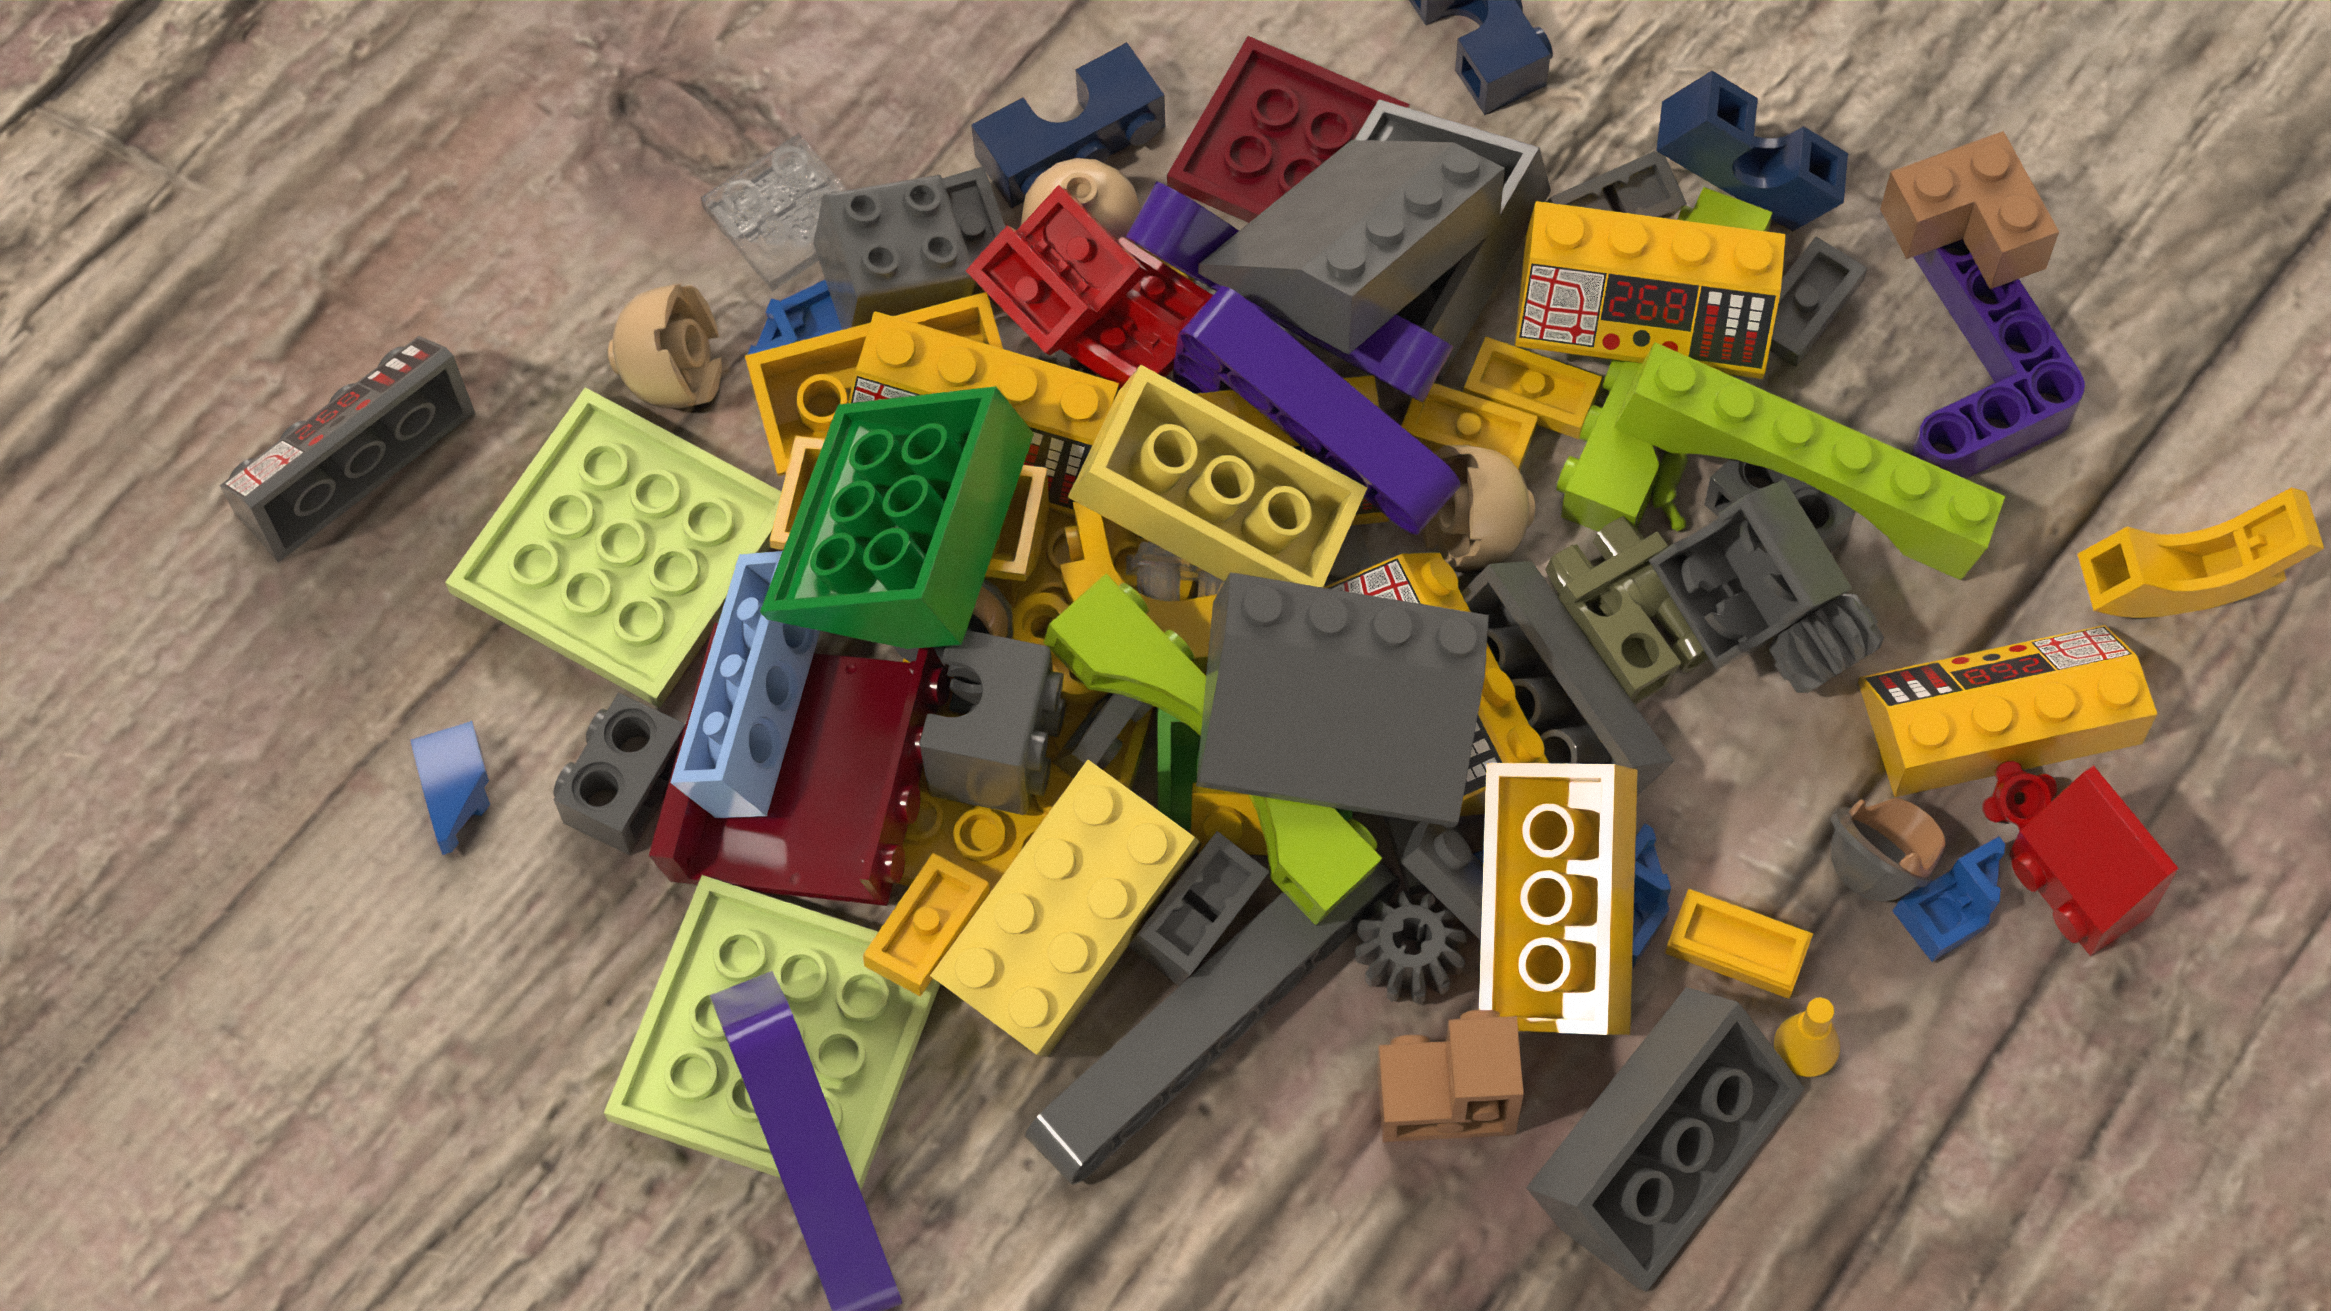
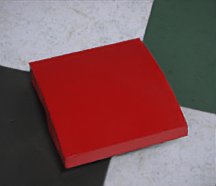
[965,185,1148,356]
[1061,237,1213,389]

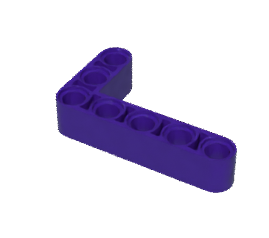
[1126,181,1454,403]
[1911,239,2085,479]
[1173,286,1460,535]
[710,971,903,1311]

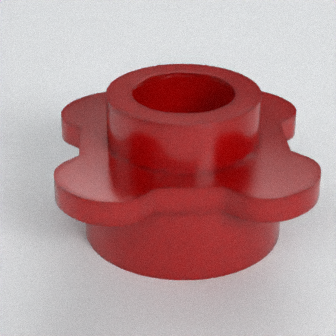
[1982,761,2057,831]

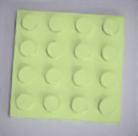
[445,387,781,708]
[604,875,940,1191]

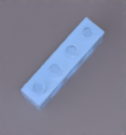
[670,551,820,818]

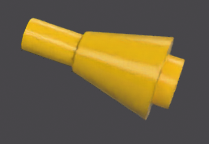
[1774,997,1840,1077]

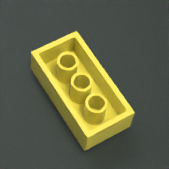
[1068,365,1367,588]
[930,760,1202,1057]

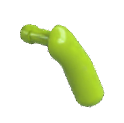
[1652,451,1688,531]

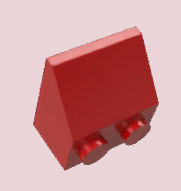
[2009,765,2179,956]

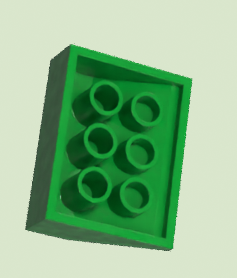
[760,386,1034,649]

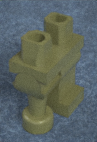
[1545,516,1709,705]

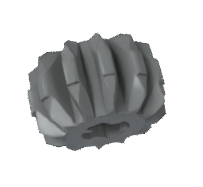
[1769,594,1884,693]
[1355,889,1467,1005]

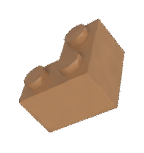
[1880,131,2059,289]
[1377,1009,1524,1142]

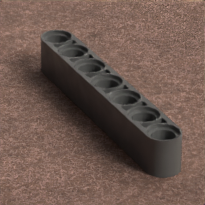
[1025,861,1401,1185]

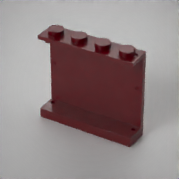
[649,623,950,906]

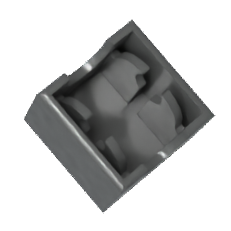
[813,174,975,330]
[1649,480,1852,670]
[919,630,1066,815]

